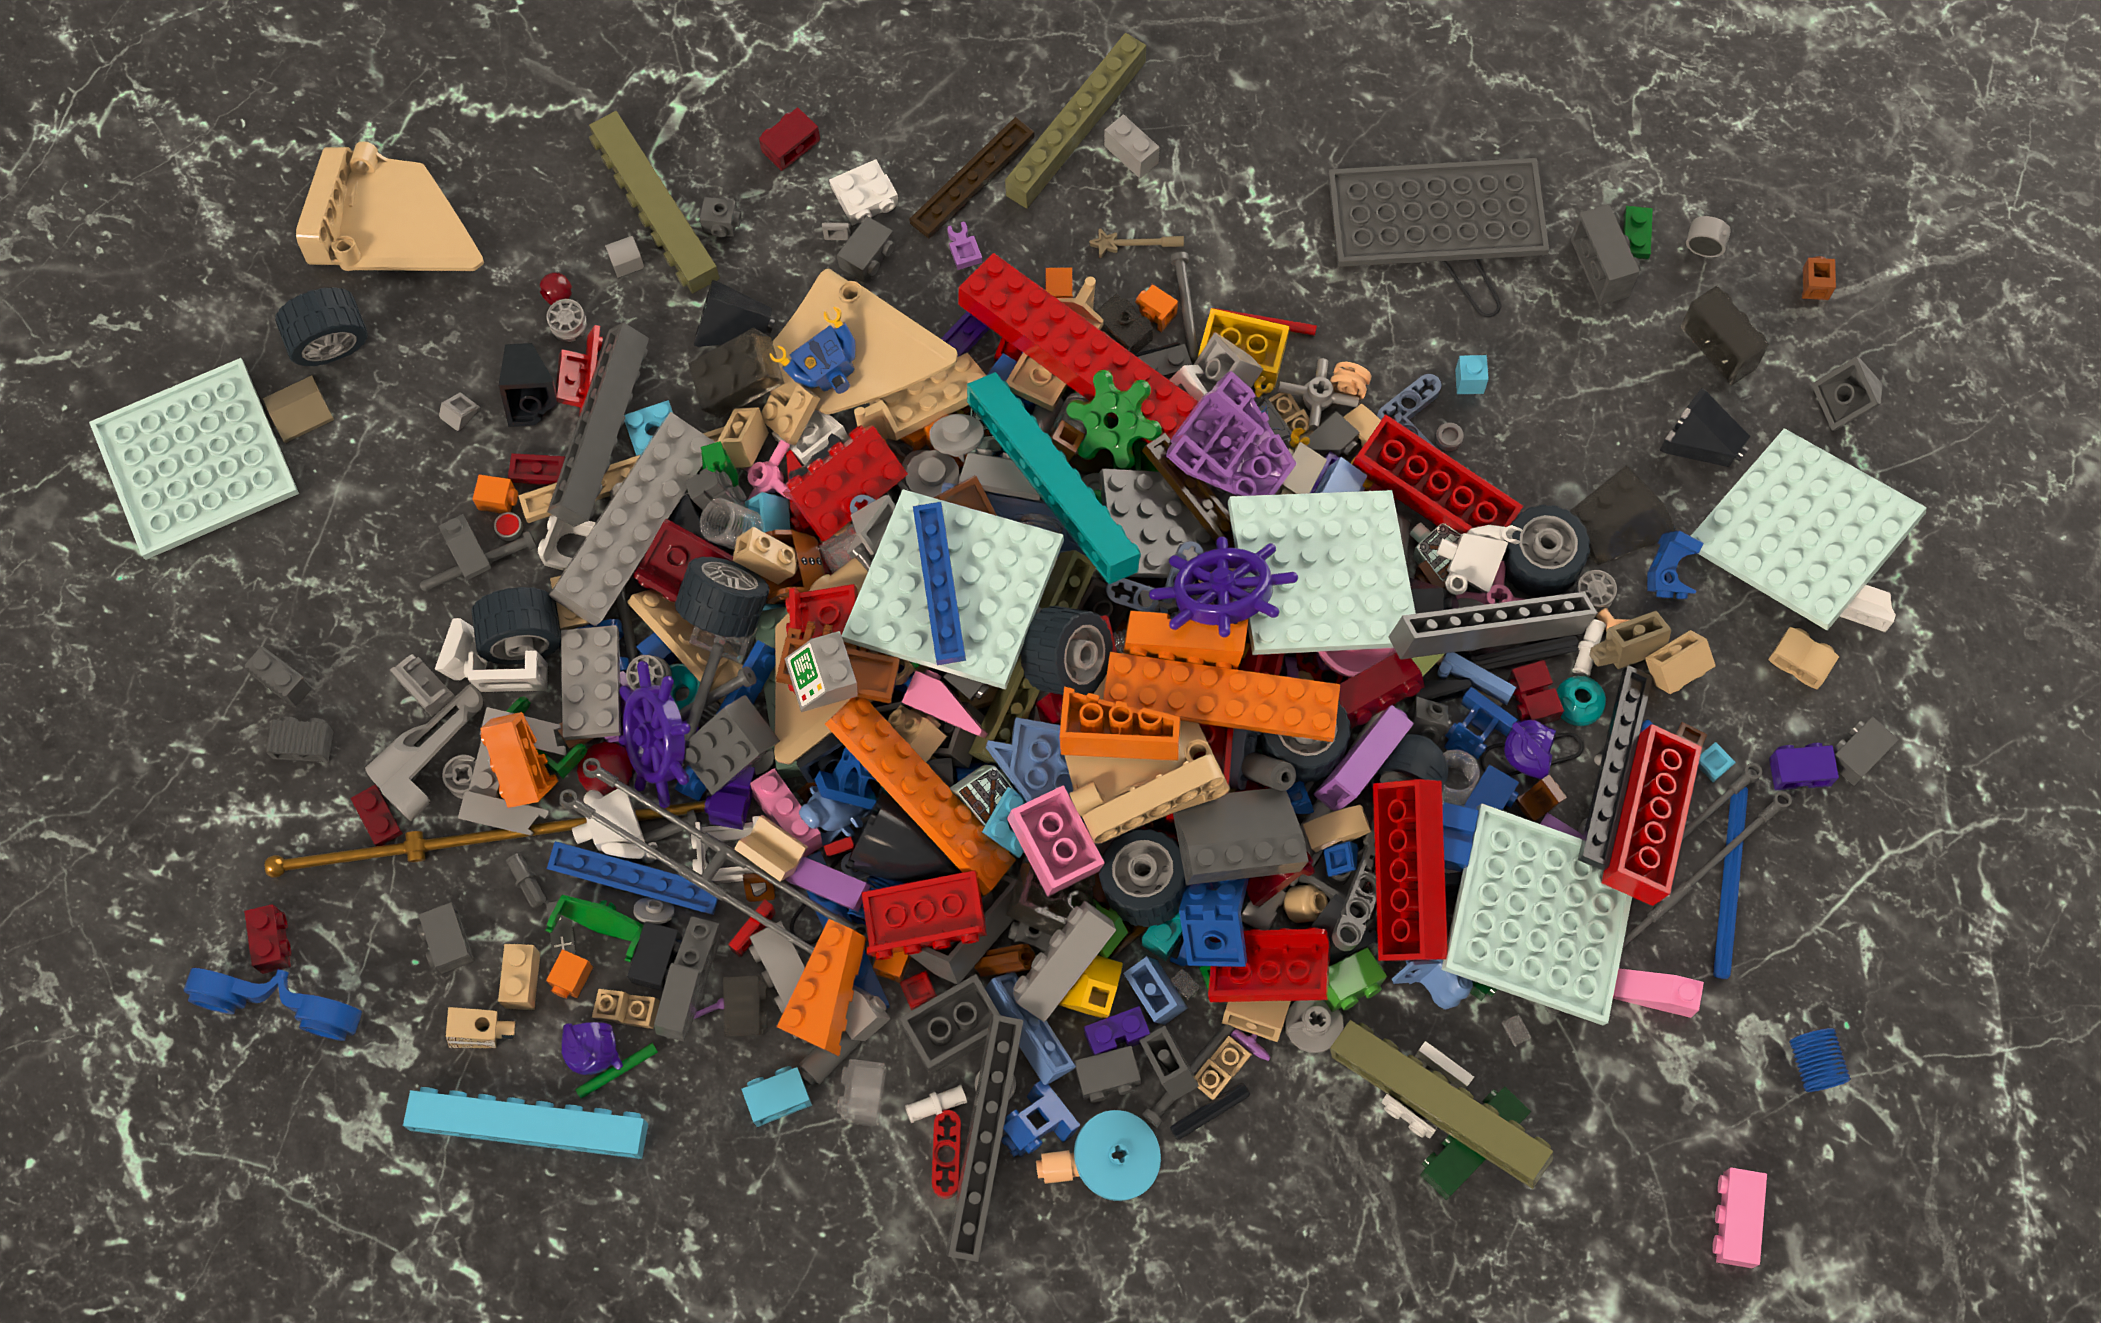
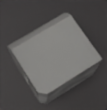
[605,236,644,278]

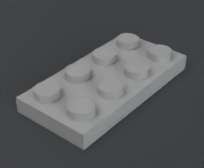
[561,625,621,740]

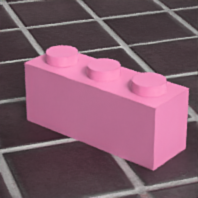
[750,768,823,857]
[1713,1168,1767,1268]

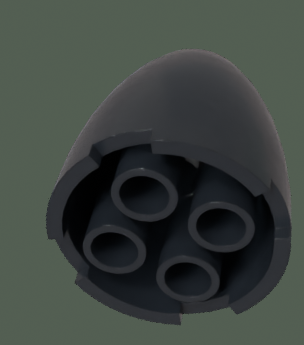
[846,788,963,884]

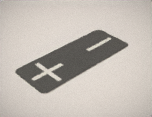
[546,901,575,958]

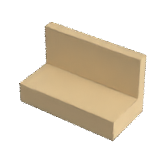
[735,815,808,882]

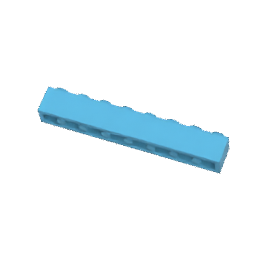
[403,1087,648,1159]

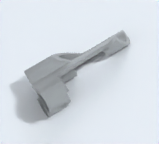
[365,683,483,822]

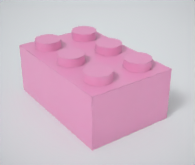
[1007,785,1104,896]

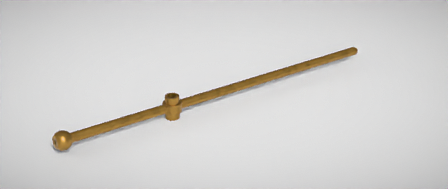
[264,800,706,878]

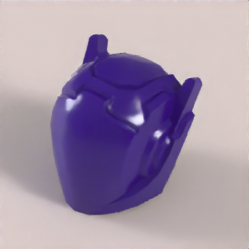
[1504,720,1556,779]
[562,1022,623,1075]

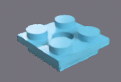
[624,400,673,456]
[982,787,1027,858]

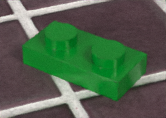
[1623,206,1653,260]

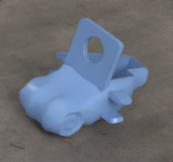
[799,786,877,846]
[1392,960,1473,1010]

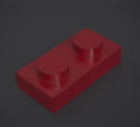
[508,453,566,485]
[350,784,403,846]

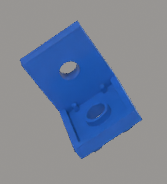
[1179,878,1249,967]

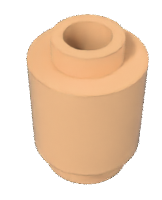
[1036,1150,1080,1184]

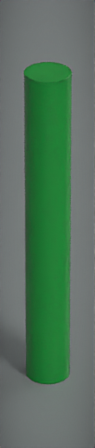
[575,1043,658,1099]

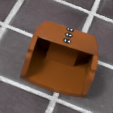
[760,529,825,604]

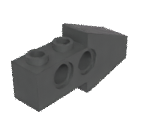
[654,916,721,1041]

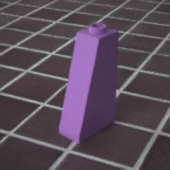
[1313,705,1414,812]

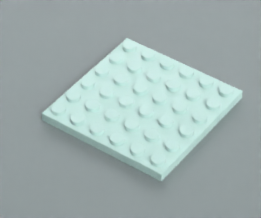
[89,358,299,560]
[1691,428,1927,630]
[841,489,1064,690]
[1228,490,1416,655]
[1441,804,1632,1025]

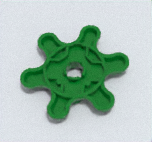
[1067,370,1162,470]

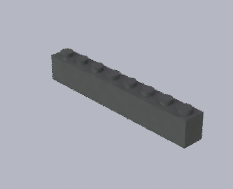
[547,322,649,527]
[1388,592,1598,660]
[946,1014,1024,1262]

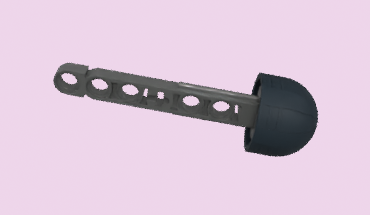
[1332,734,1448,951]

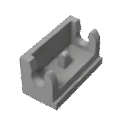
[390,654,455,717]

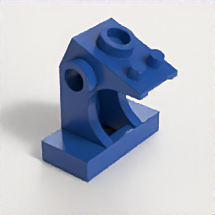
[1647,531,1704,599]
[1444,687,1518,764]
[815,748,877,809]
[1001,1081,1080,1158]

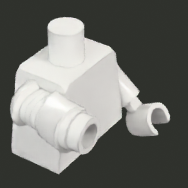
[1436,525,1522,595]
[572,789,658,863]

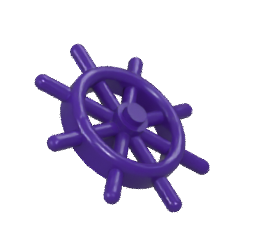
[1149,537,1298,638]
[618,661,699,808]

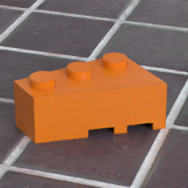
[480,712,558,808]

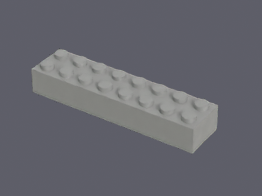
[549,412,716,627]

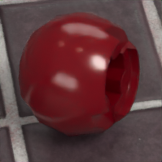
[540,272,572,305]

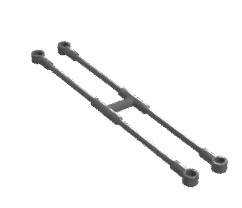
[560,758,868,954]
[1545,763,1792,1015]

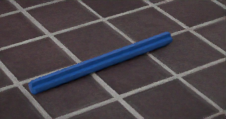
[1713,787,1748,979]

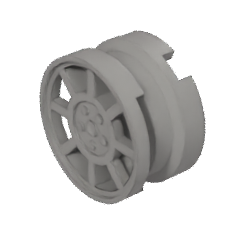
[547,299,588,342]
[1574,570,1617,613]
[626,655,672,690]
[442,755,476,799]

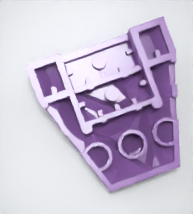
[1166,371,1296,496]

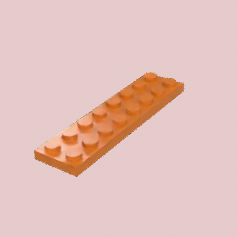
[1103,652,1340,742]
[825,697,1016,896]

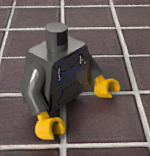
[1252,376,1310,449]

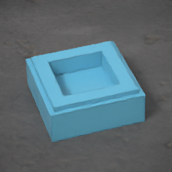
[1698,742,1736,782]

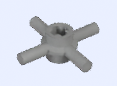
[1278,358,1359,431]

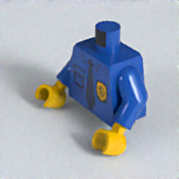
[770,307,856,394]

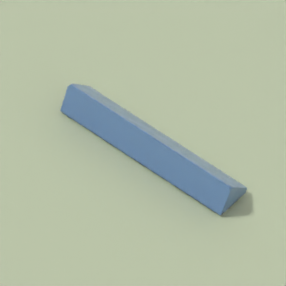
[985,972,1076,1085]

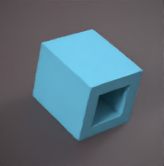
[1455,355,1488,394]

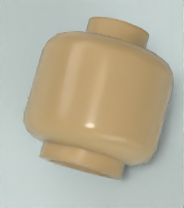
[1283,884,1328,923]

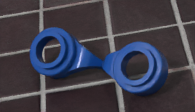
[184,968,362,1041]

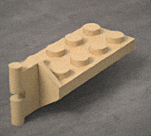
[1006,277,1104,412]
[854,353,987,440]
[627,589,743,705]

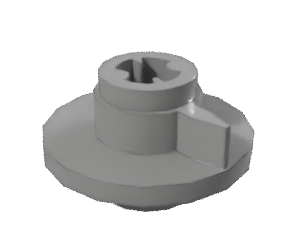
[930,414,984,462]
[906,450,960,498]
[1285,1000,1344,1053]

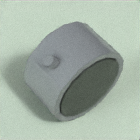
[1686,216,1731,257]

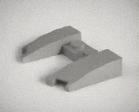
[458,707,566,836]

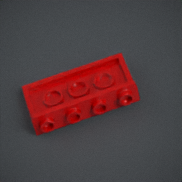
[782,425,908,541]
[786,584,860,695]
[862,870,987,960]
[1208,927,1331,1002]

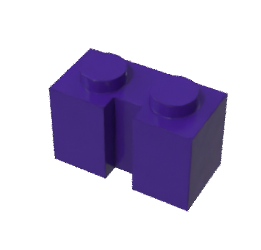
[1769,743,1839,791]
[704,767,756,830]
[1084,1006,1150,1056]

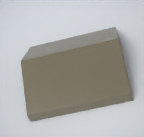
[263,376,334,443]

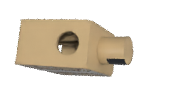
[446,1007,515,1048]

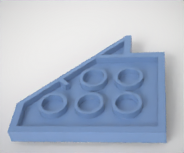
[986,717,1088,830]

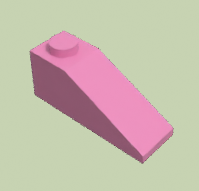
[902,669,987,739]
[1613,969,1704,1018]

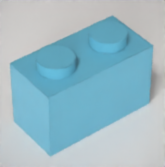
[742,1066,812,1127]

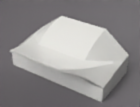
[1840,585,1896,632]
[435,618,488,681]

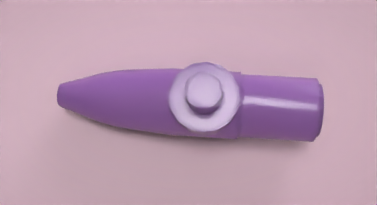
[1231,1028,1271,1061]

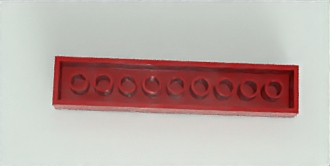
[958,253,1199,444]

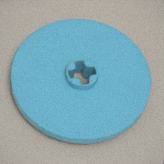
[1074,1110,1161,1201]

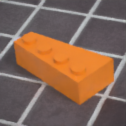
[1123,611,1248,670]
[1059,687,1180,761]
[777,919,866,1056]

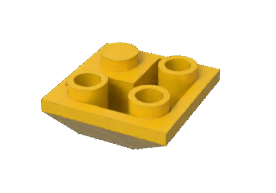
[1058,955,1123,1019]

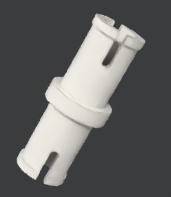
[1572,619,1606,677]
[905,1085,967,1123]

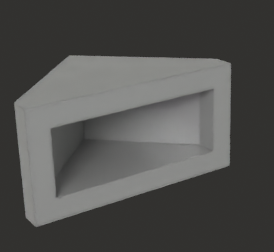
[851,495,896,554]

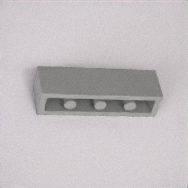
[1013,901,1116,1022]
[749,921,807,1044]

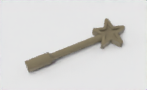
[1089,229,1184,258]

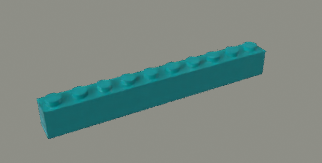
[967,372,1141,585]

